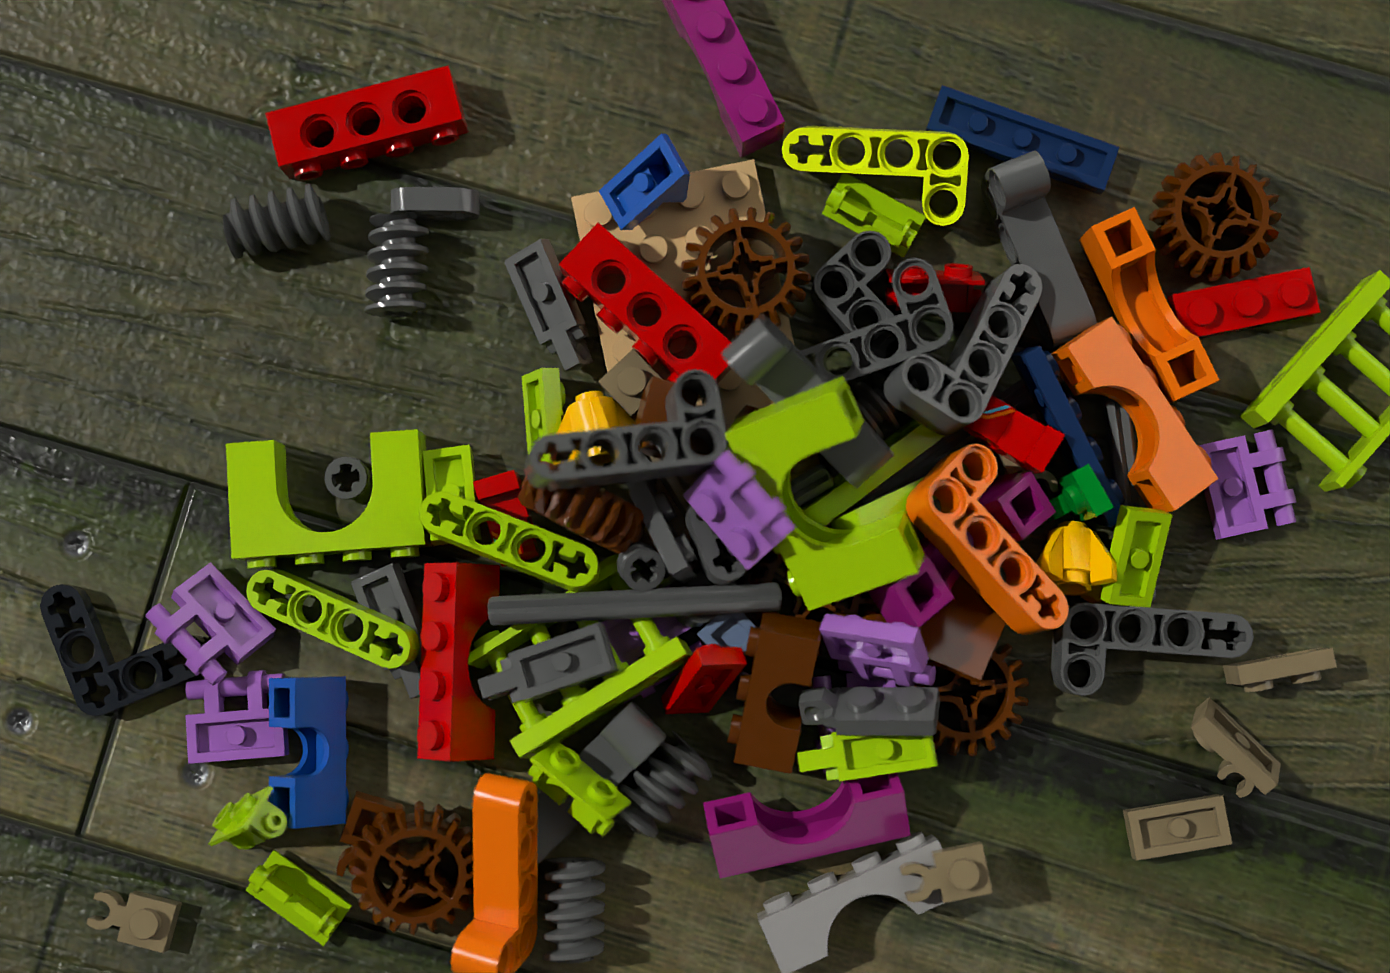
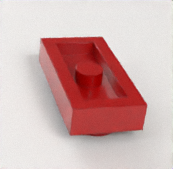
[661,644,747,714]

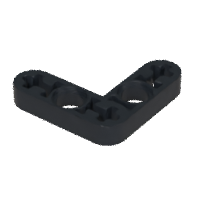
[40,584,208,716]

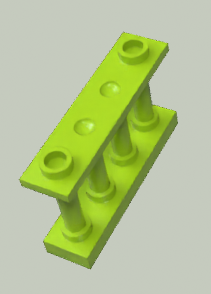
[1240,270,1390,492]
[468,554,693,759]

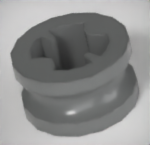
[324,457,371,499]
[617,542,666,591]

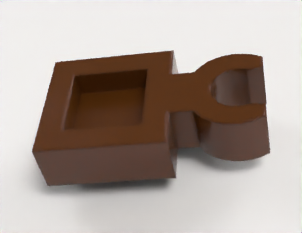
[336,791,399,877]

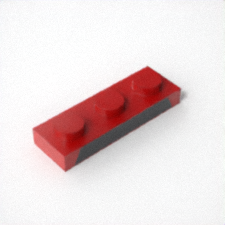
[1167,267,1320,339]

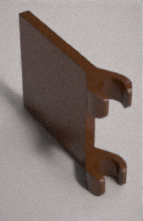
[861,576,1006,684]

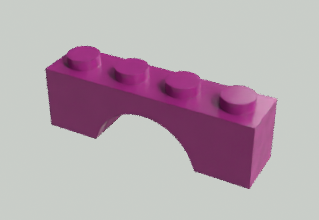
[662,0,785,158]
[867,472,1056,627]
[703,773,911,879]

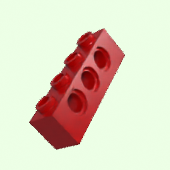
[265,65,469,181]
[559,222,732,401]

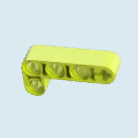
[782,126,969,226]

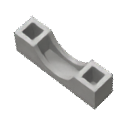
[757,832,943,973]

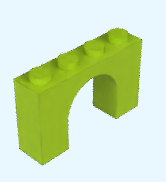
[725,376,924,611]
[226,429,432,569]

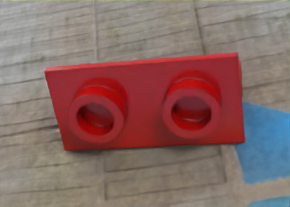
[885,263,985,313]

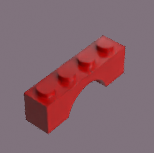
[417,563,500,762]

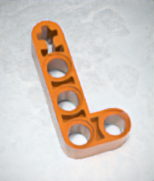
[906,444,1069,635]
[451,773,538,973]

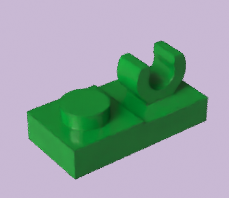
[1047,464,1114,522]

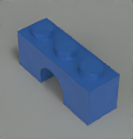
[269,676,349,829]

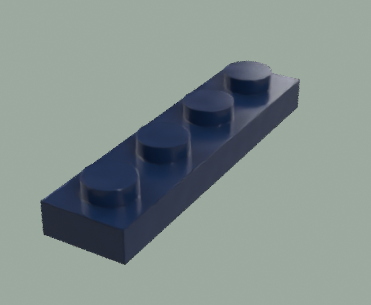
[925,85,1119,195]
[1011,346,1125,527]

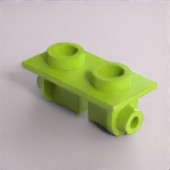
[822,173,926,258]
[528,741,631,837]
[208,786,287,850]
[246,849,353,946]

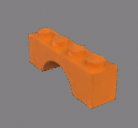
[1079,207,1219,404]
[1051,316,1219,512]

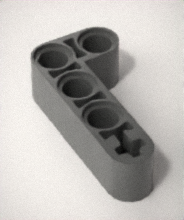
[980,150,1097,349]
[811,231,950,402]
[800,258,954,383]
[883,264,1043,435]
[721,314,894,488]
[524,369,727,491]
[1051,603,1254,696]
[538,701,667,864]

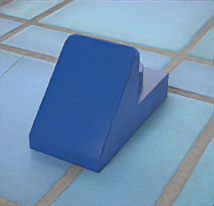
[599,134,690,230]

